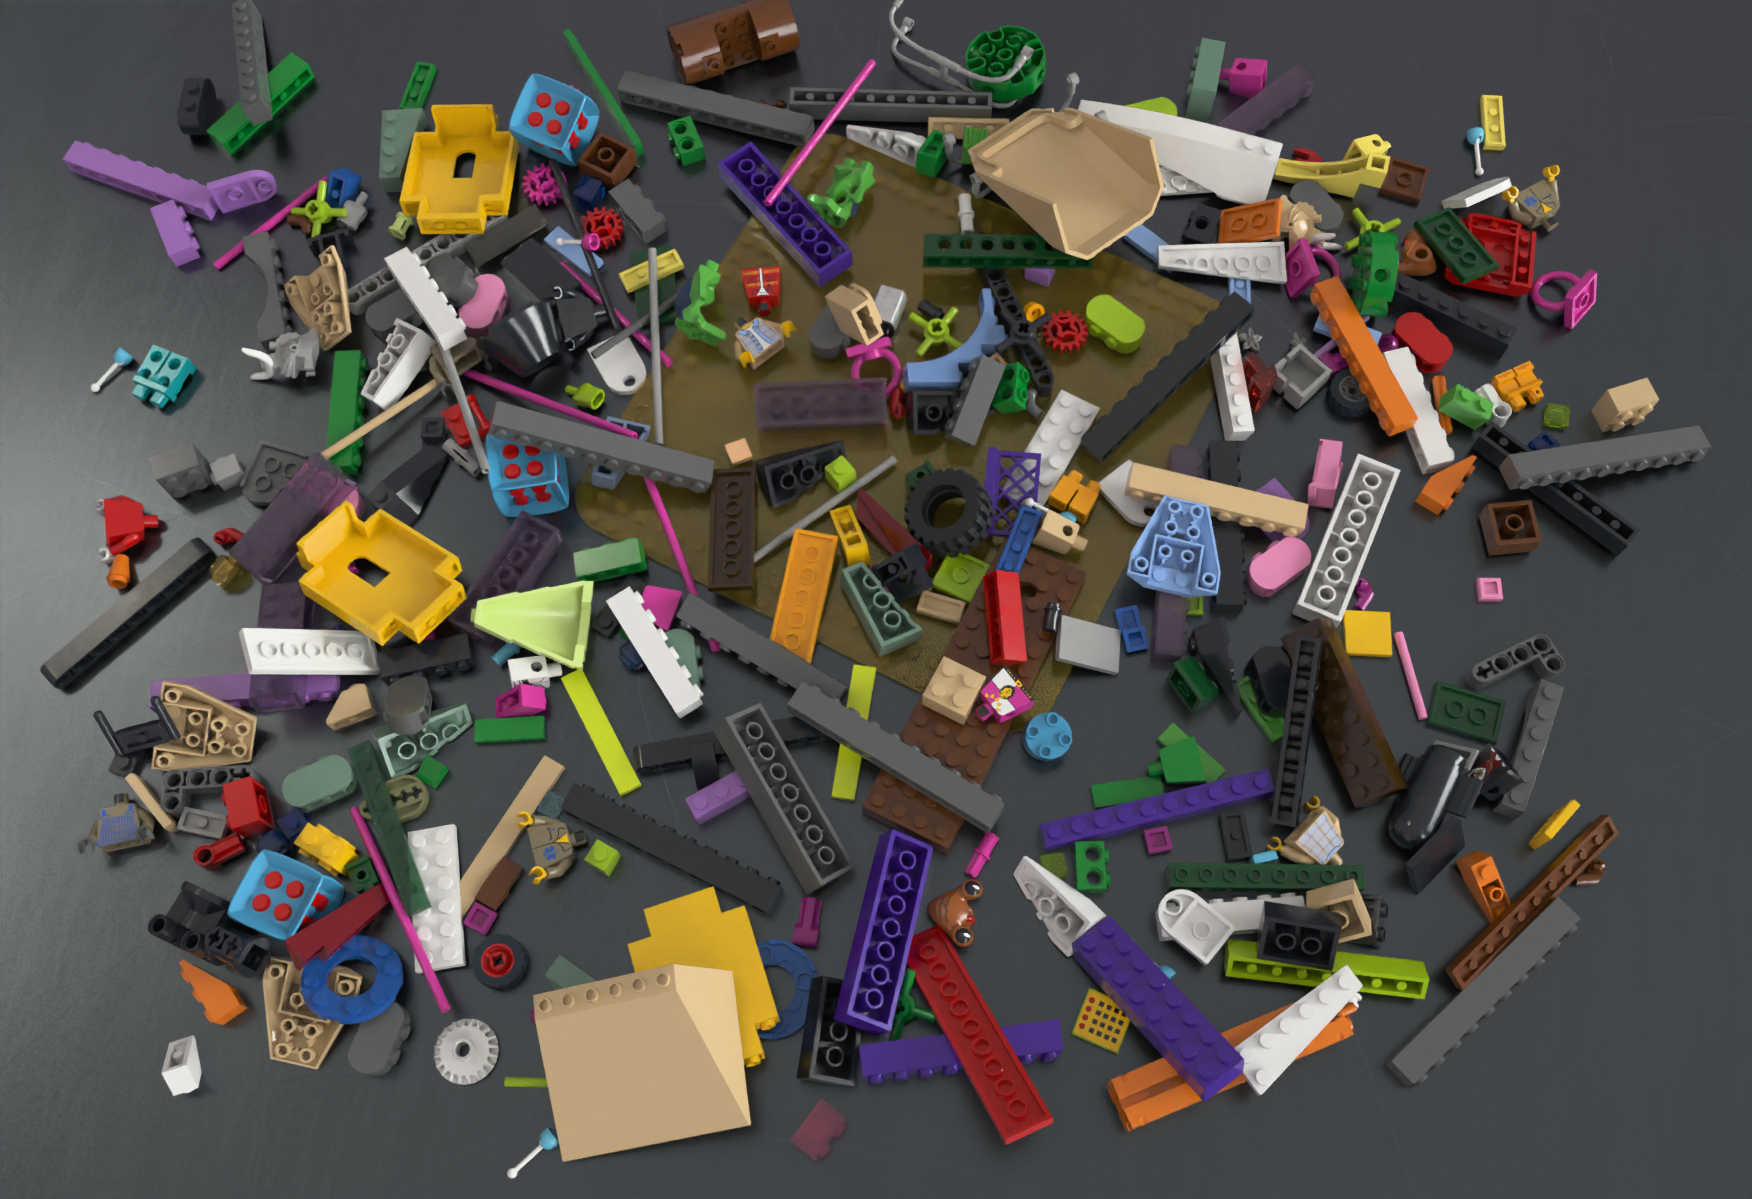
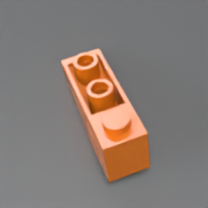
[1415,455,1477,515]
[1456,850,1511,923]
[179,960,248,1025]

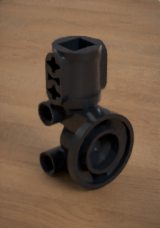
[147,881,272,978]

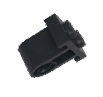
[307,228,355,272]

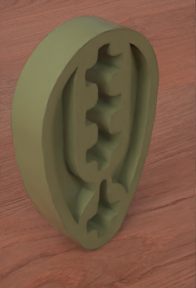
[359,775,429,824]

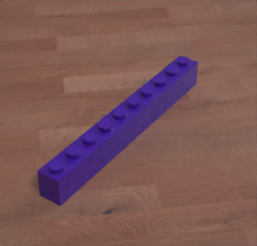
[1038,768,1275,853]

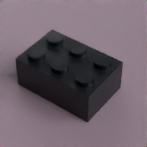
[1256,901,1341,971]

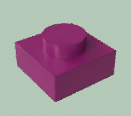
[1143,826,1173,855]
[463,902,498,936]

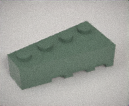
[1185,38,1226,123]
[379,108,429,193]
[840,562,923,657]

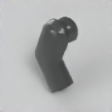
[1025,387,1043,419]

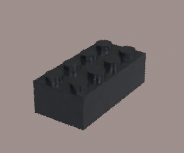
[797,976,862,1087]

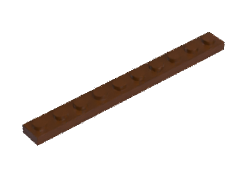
[1445,814,1619,990]

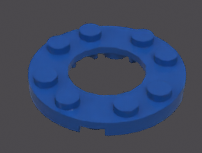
[301,936,403,1024]
[757,939,819,1040]

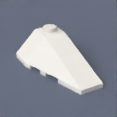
[1013,856,1106,957]

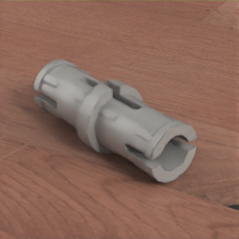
[442,438,481,476]

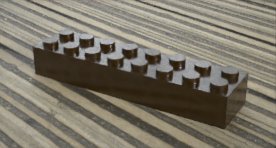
[1281,617,1408,808]

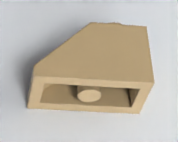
[326,684,378,731]

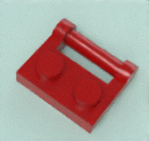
[440,394,490,448]

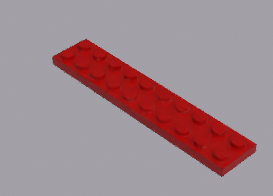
[906,925,1053,1145]

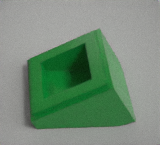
[416,755,449,790]

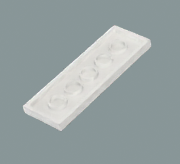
[1000,389,1100,512]
[239,628,379,675]
[408,824,466,974]

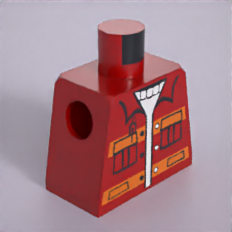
[740,266,782,316]

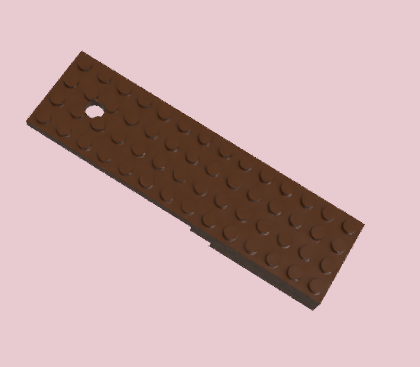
[862,536,1088,855]

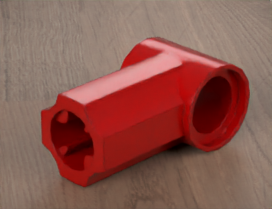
[193,832,246,871]

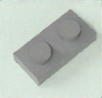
[176,807,229,840]

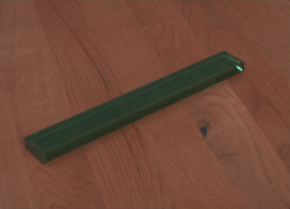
[347,740,432,917]

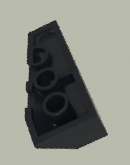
[365,442,448,527]

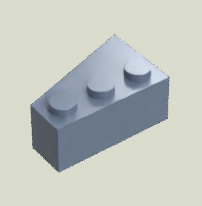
[592,416,651,490]

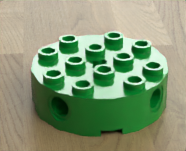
[965,25,1046,103]
[1348,230,1399,318]

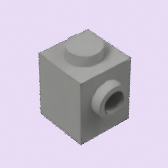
[209,453,245,491]

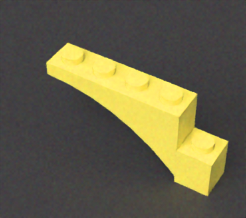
[1273,152,1390,198]

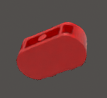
[1391,312,1453,374]

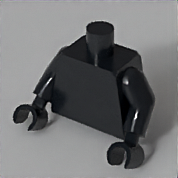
[548,286,606,353]

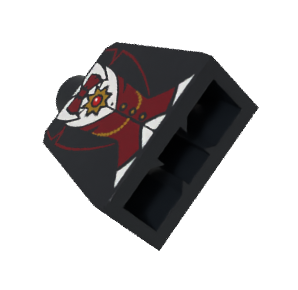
[1466,743,1524,801]

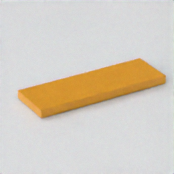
[770,528,839,663]

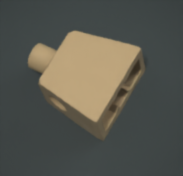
[1032,510,1088,554]

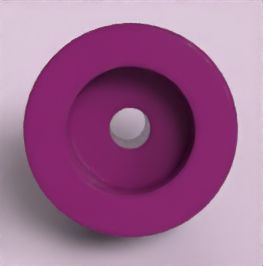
[1377,334,1399,354]

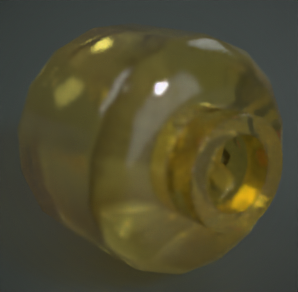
[209,554,244,588]

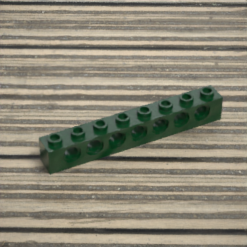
[923,233,1094,269]
[1165,863,1365,894]

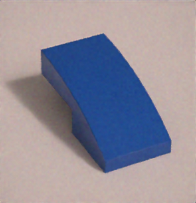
[1113,605,1150,653]

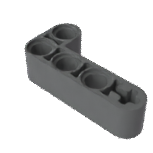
[1465,634,1565,689]
[160,765,262,818]

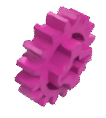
[522,163,568,206]

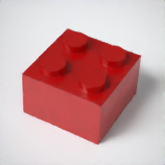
[221,776,275,840]

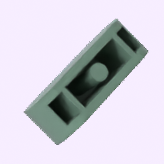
[664,629,704,688]
[282,755,358,813]

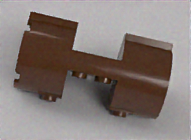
[665,0,800,85]

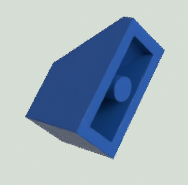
[325,168,362,208]

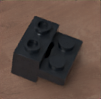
[871,543,934,605]

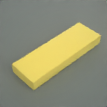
[1480,95,1506,151]
[618,249,684,293]

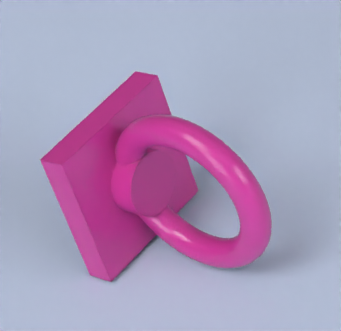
[1285,238,1341,298]
[1530,269,1597,330]
[846,337,902,399]

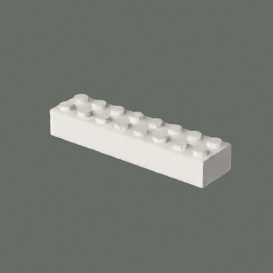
[1292,454,1400,628]

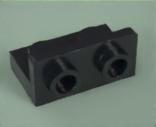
[1347,894,1389,949]

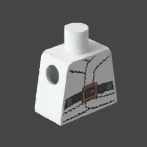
[508,655,562,689]

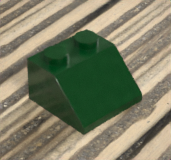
[1167,657,1220,715]

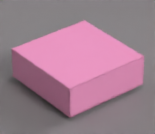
[1476,578,1503,602]

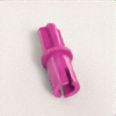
[964,832,999,878]

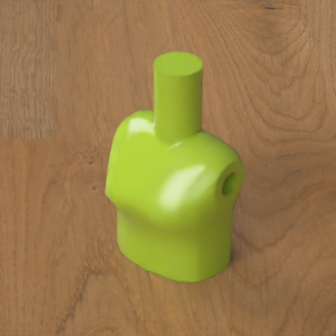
[565,383,605,410]

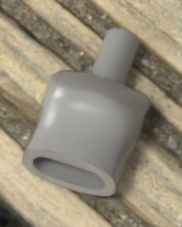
[337,191,369,231]

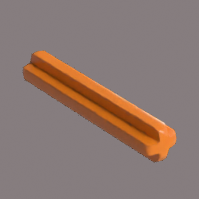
[1432,375,1453,436]

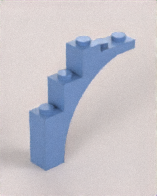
[903,288,1008,393]

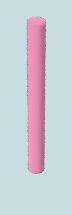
[1394,631,1428,720]

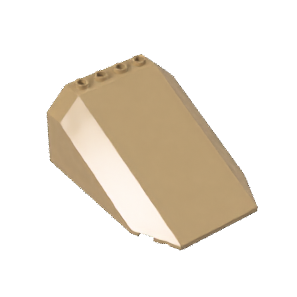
[968,108,1164,260]

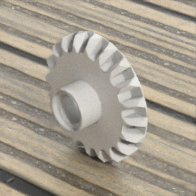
[434,1019,499,1085]

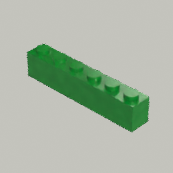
[206,52,315,155]
[324,350,369,476]

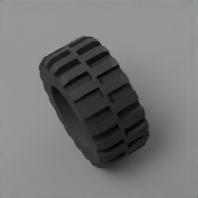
[904,468,994,558]

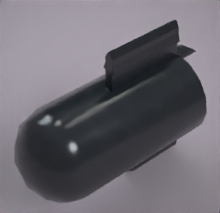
[1388,744,1484,851]

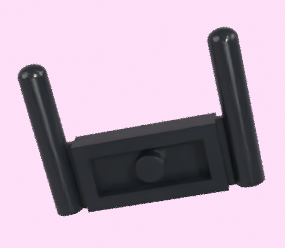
[93,696,181,755]

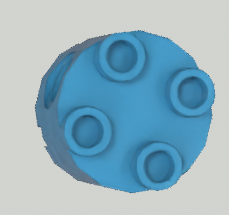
[1022,712,1072,761]

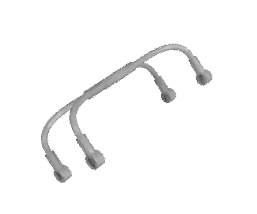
[889,0,1033,109]
[942,72,1108,199]

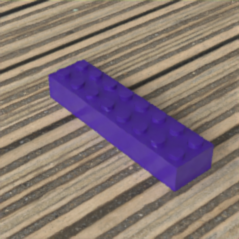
[718,141,853,287]
[833,829,933,1036]
[1072,915,1244,1102]
[859,1019,1064,1085]

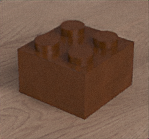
[577,131,637,190]
[1479,500,1542,555]

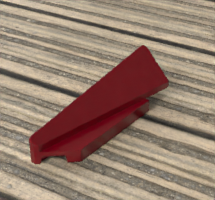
[856,488,932,570]
[285,883,390,971]

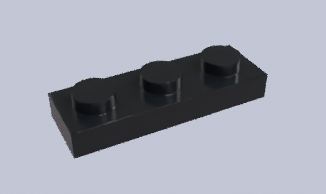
[590,573,648,640]

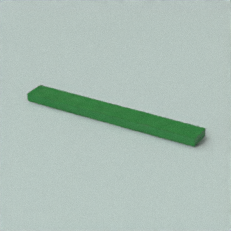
[563,29,644,157]

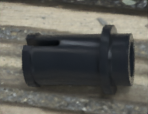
[917,299,945,320]
[1042,602,1062,633]

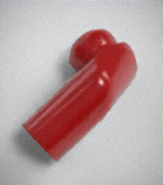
[888,387,905,419]
[213,527,250,546]

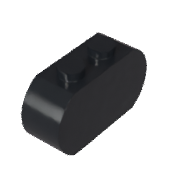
[177,78,216,136]
[1246,646,1292,718]

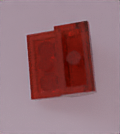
[1243,352,1277,413]

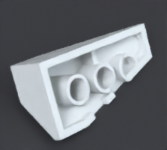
[846,125,926,170]

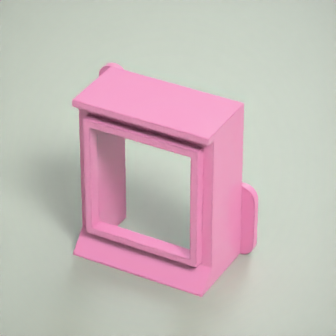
[1307,439,1343,509]

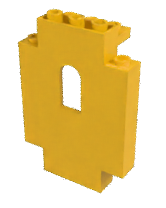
[399,104,519,234]
[296,501,467,646]
[628,887,781,1067]

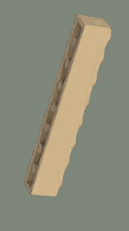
[1124,462,1309,537]

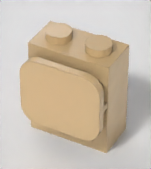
[825,283,884,346]

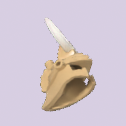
[1272,195,1342,250]

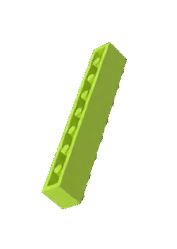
[1223,939,1429,999]

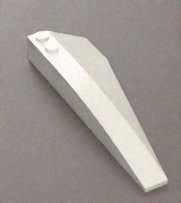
[1078,100,1283,205]

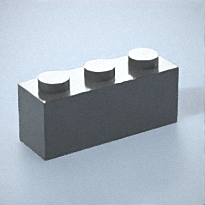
[608,179,666,244]

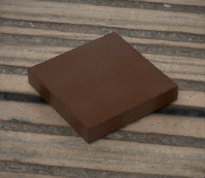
[1378,156,1430,205]

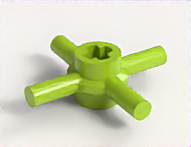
[291,181,347,238]
[1344,208,1401,251]
[908,307,963,358]

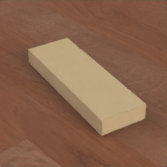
[125,773,178,834]

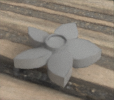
[1238,327,1262,352]
[1290,332,1309,351]

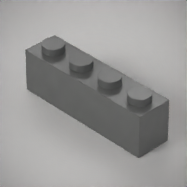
[944,355,1006,447]

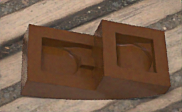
[475,856,523,912]

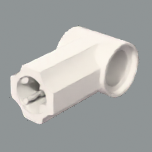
[1474,383,1512,428]

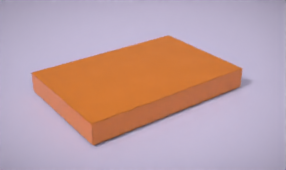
[1217,198,1282,244]

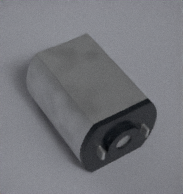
[873,284,907,338]

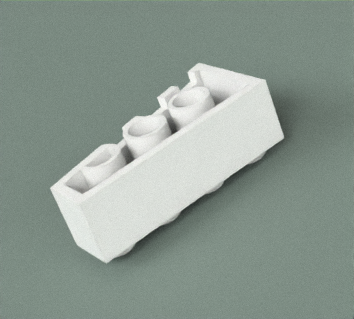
[361,318,437,411]

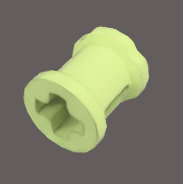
[388,212,414,240]

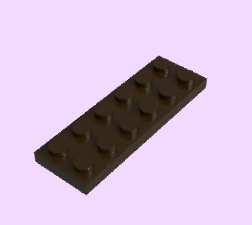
[707,467,757,592]

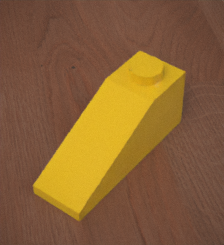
[829,505,871,567]

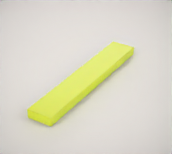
[831,664,876,801]
[561,669,642,797]

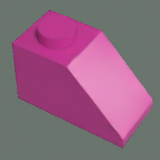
[495,684,546,718]

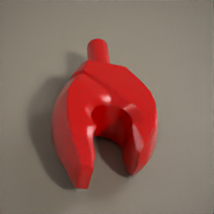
[1293,148,1323,162]

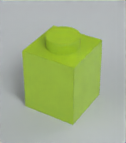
[825,455,856,493]
[584,839,621,877]

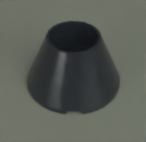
[476,297,561,378]

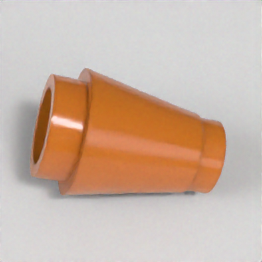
[106,554,130,589]

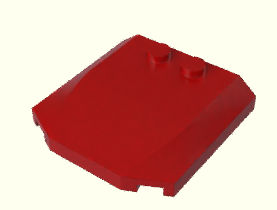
[1444,213,1536,297]

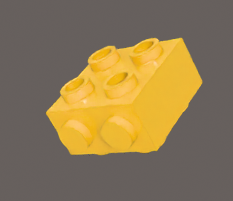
[294,823,360,877]

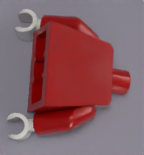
[96,495,158,564]

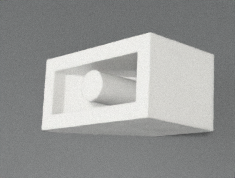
[162,1035,202,1096]

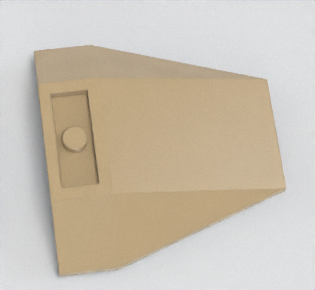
[283,245,351,351]
[151,680,257,771]
[263,956,362,1069]

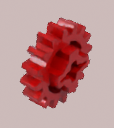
[581,207,624,250]
[1042,310,1089,355]

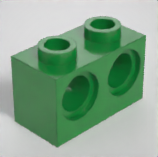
[666,115,706,166]
[915,130,948,178]
[992,362,1030,414]
[1073,841,1111,894]

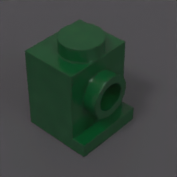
[904,459,935,492]
[344,855,382,895]

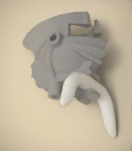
[241,328,319,380]

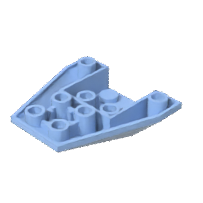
[1127,495,1221,598]

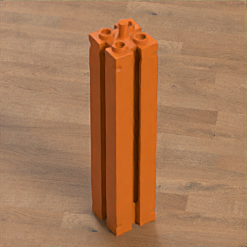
[1106,1001,1357,1133]

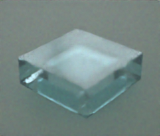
[536,790,565,819]

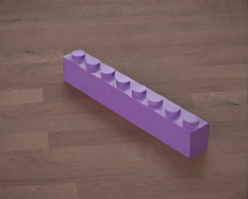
[62,141,219,221]
[149,672,341,715]

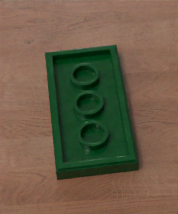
[1413,207,1499,284]
[629,246,678,326]

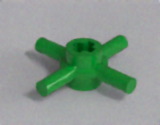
[889,969,936,1041]

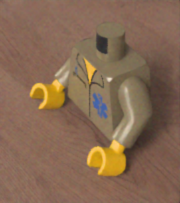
[1501,165,1560,231]
[516,811,587,885]

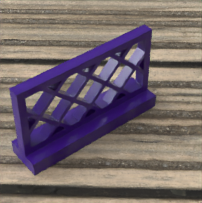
[984,447,1041,539]

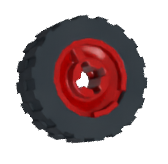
[471,934,528,990]

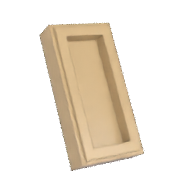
[916,590,966,625]

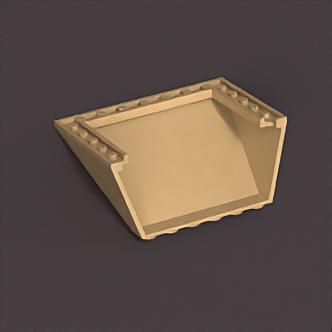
[533,964,751,1162]

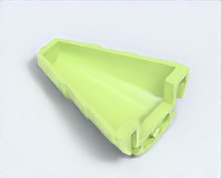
[471,580,593,670]

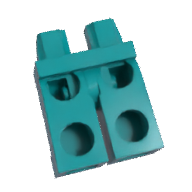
[132,345,196,408]

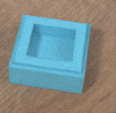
[1248,850,1278,864]

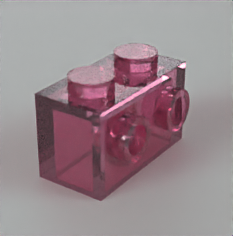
[790,1099,846,1161]

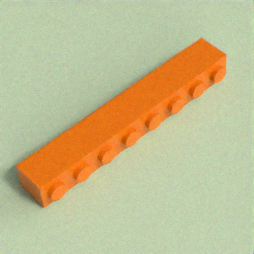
[1310,276,1418,437]

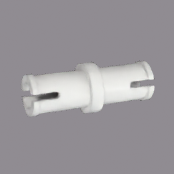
[958,193,974,234]

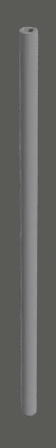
[648,248,663,446]
[438,343,491,474]
[754,455,897,563]

